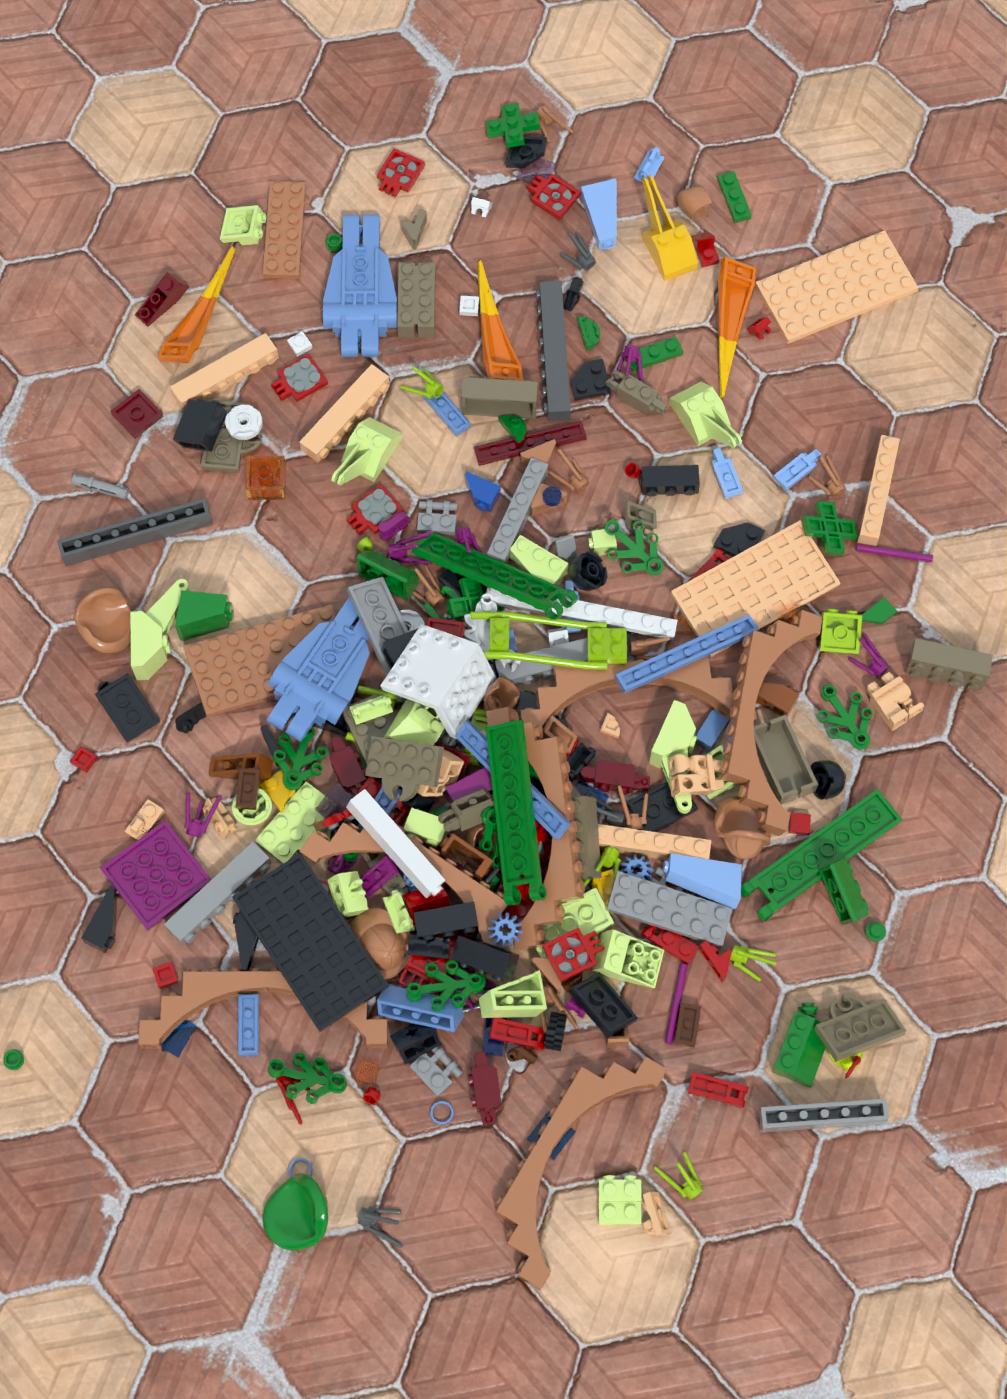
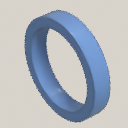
[430,1101,454,1125]
[288,1158,312,1177]

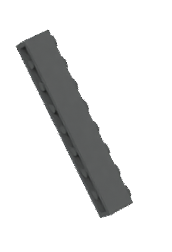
[536,281,571,421]
[57,498,212,566]

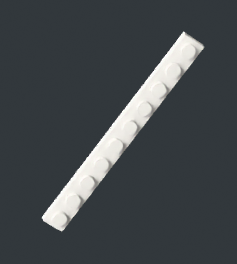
[486,587,677,640]

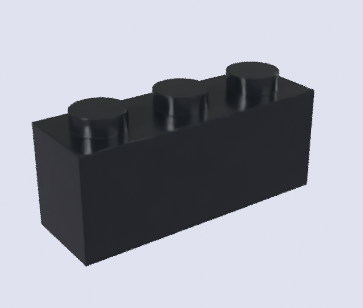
[641,465,700,497]
[413,901,479,941]
[451,935,519,981]

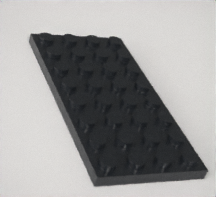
[232,853,389,1032]

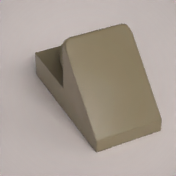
[400,209,427,250]
[625,500,657,530]

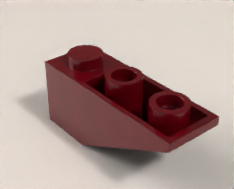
[135,272,189,326]

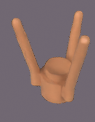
[536,105,573,142]
[548,449,589,492]
[808,455,846,497]
[412,565,445,608]
[631,637,670,660]
[618,785,648,830]
[540,986,578,1033]

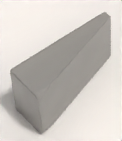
[555,535,577,566]

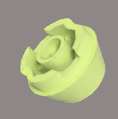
[232,788,272,825]

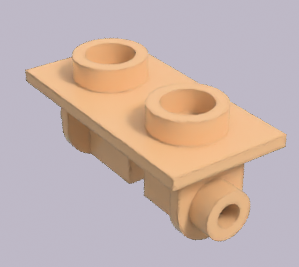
[202,798,237,840]

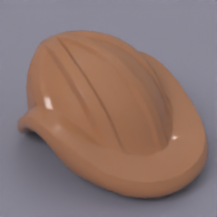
[75,587,131,653]
[714,797,771,860]

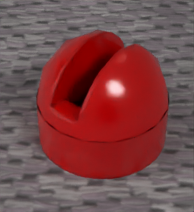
[625,462,641,479]
[362,1087,381,1105]

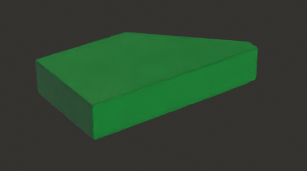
[862,597,897,624]

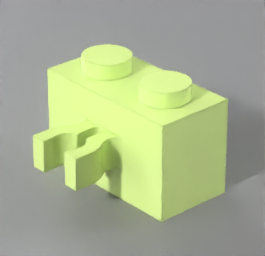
[404,808,448,848]
[327,871,368,917]

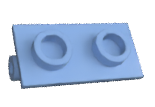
[634,147,664,182]

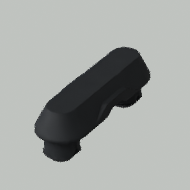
[175,703,206,734]

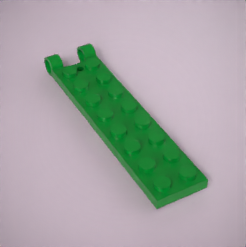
[411,532,577,620]
[486,720,547,906]
[741,789,903,922]

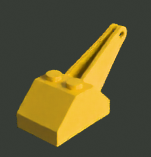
[642,175,698,281]

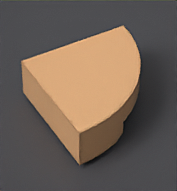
[600,713,620,739]

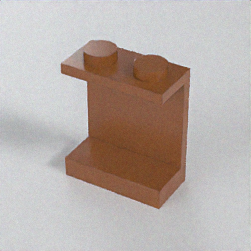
[440,834,493,883]

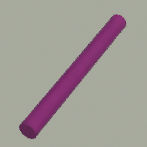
[856,544,933,563]
[664,964,688,1045]

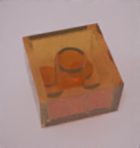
[245,456,286,500]

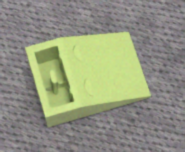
[592,930,664,989]

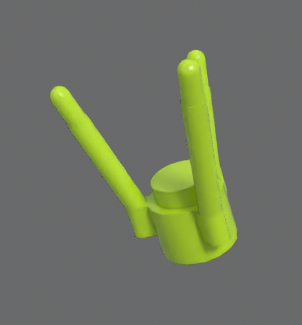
[400,366,444,399]
[584,847,621,887]
[730,945,777,982]
[654,1152,704,1200]

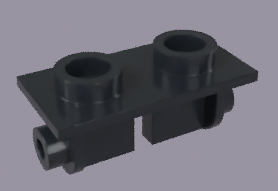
[567,743,596,783]
[407,934,451,959]

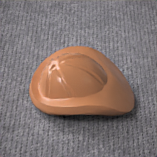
[348,908,412,980]

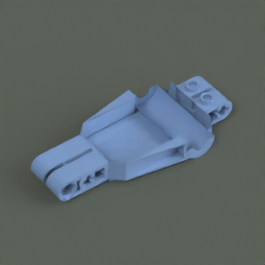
[323,214,398,357]
[267,597,370,742]

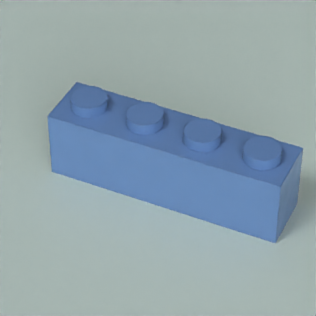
[377,985,464,1032]

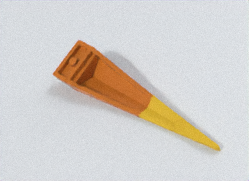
[157,246,235,363]
[718,257,756,399]
[477,260,524,381]

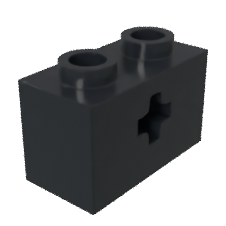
[390,1023,441,1064]

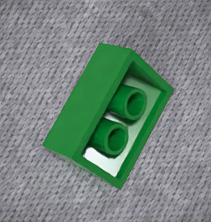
[356,549,419,601]
[818,858,869,925]
[772,1011,826,1088]

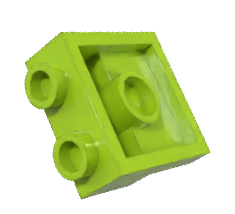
[819,609,862,654]

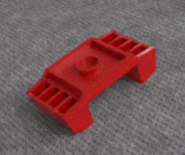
[398,930,470,996]

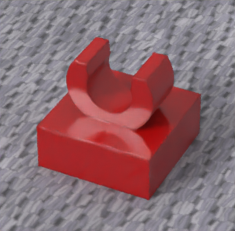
[746,316,772,340]

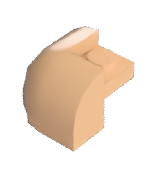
[418,750,464,797]

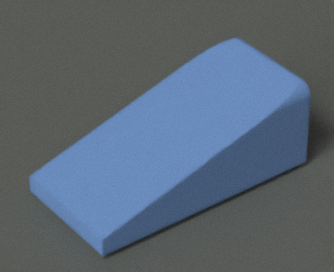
[696,710,729,752]

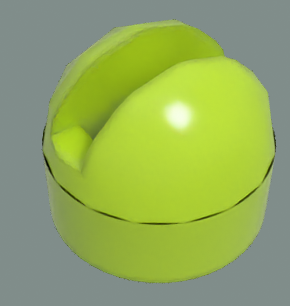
[356,537,373,552]

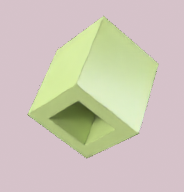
[588,528,617,555]

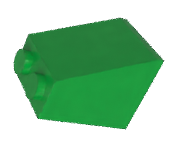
[175,590,234,641]

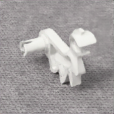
[464,594,521,672]

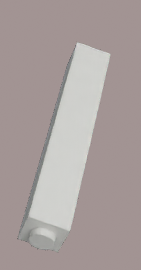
[346,789,445,899]

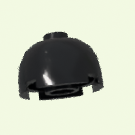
[569,551,607,591]
[810,760,846,800]

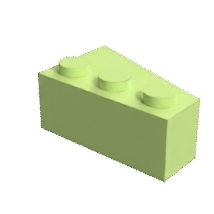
[510,535,569,586]
[479,970,547,1018]

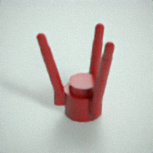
[275,1076,314,1125]

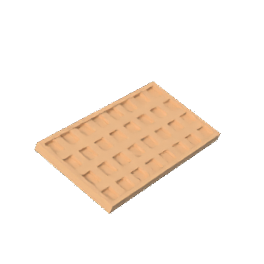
[755,231,918,344]
[670,520,841,658]

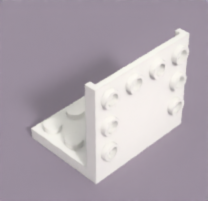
[380,624,496,739]

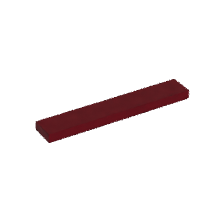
[474,421,587,466]

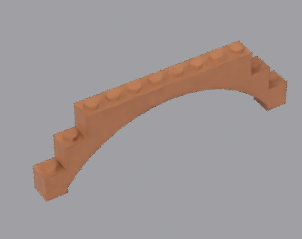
[720,610,823,836]
[519,658,757,730]
[486,707,585,950]
[299,822,510,986]
[138,968,388,1049]
[495,1057,667,1291]

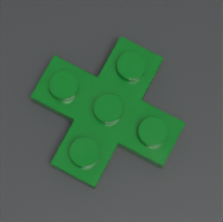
[485,103,540,148]
[802,501,858,556]
[446,578,505,620]

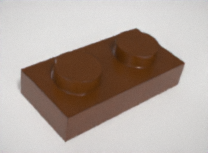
[236,768,261,810]
[674,1003,701,1048]

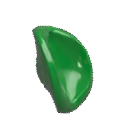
[263,1173,328,1251]

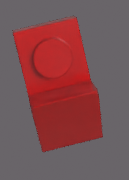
[691,232,720,268]
[699,940,732,982]

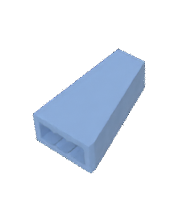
[581,178,617,250]
[663,853,742,909]

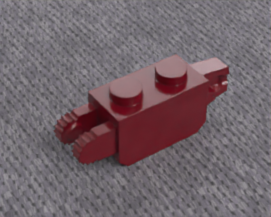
[330,736,369,797]
[580,760,650,795]
[468,1050,501,1126]

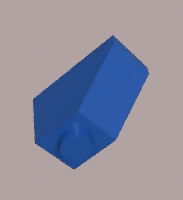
[465,472,501,513]

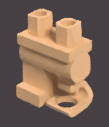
[866,672,924,731]
[669,754,724,797]

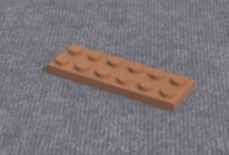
[263,181,306,279]

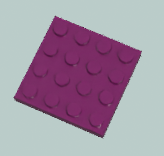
[100,820,212,931]

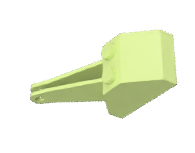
[669,382,742,448]
[331,417,402,486]
[130,579,190,680]
[384,699,445,745]
[649,700,697,814]

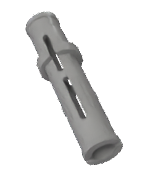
[71,473,129,500]

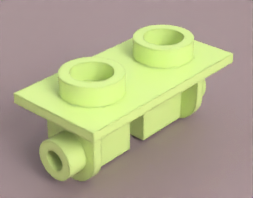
[349,694,393,725]
[382,890,415,934]

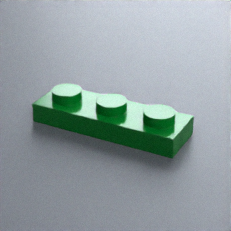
[717,171,752,223]
[630,336,683,372]

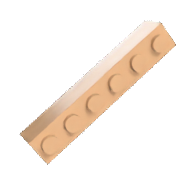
[170,333,279,412]
[299,364,390,463]
[857,435,900,546]
[598,824,711,860]

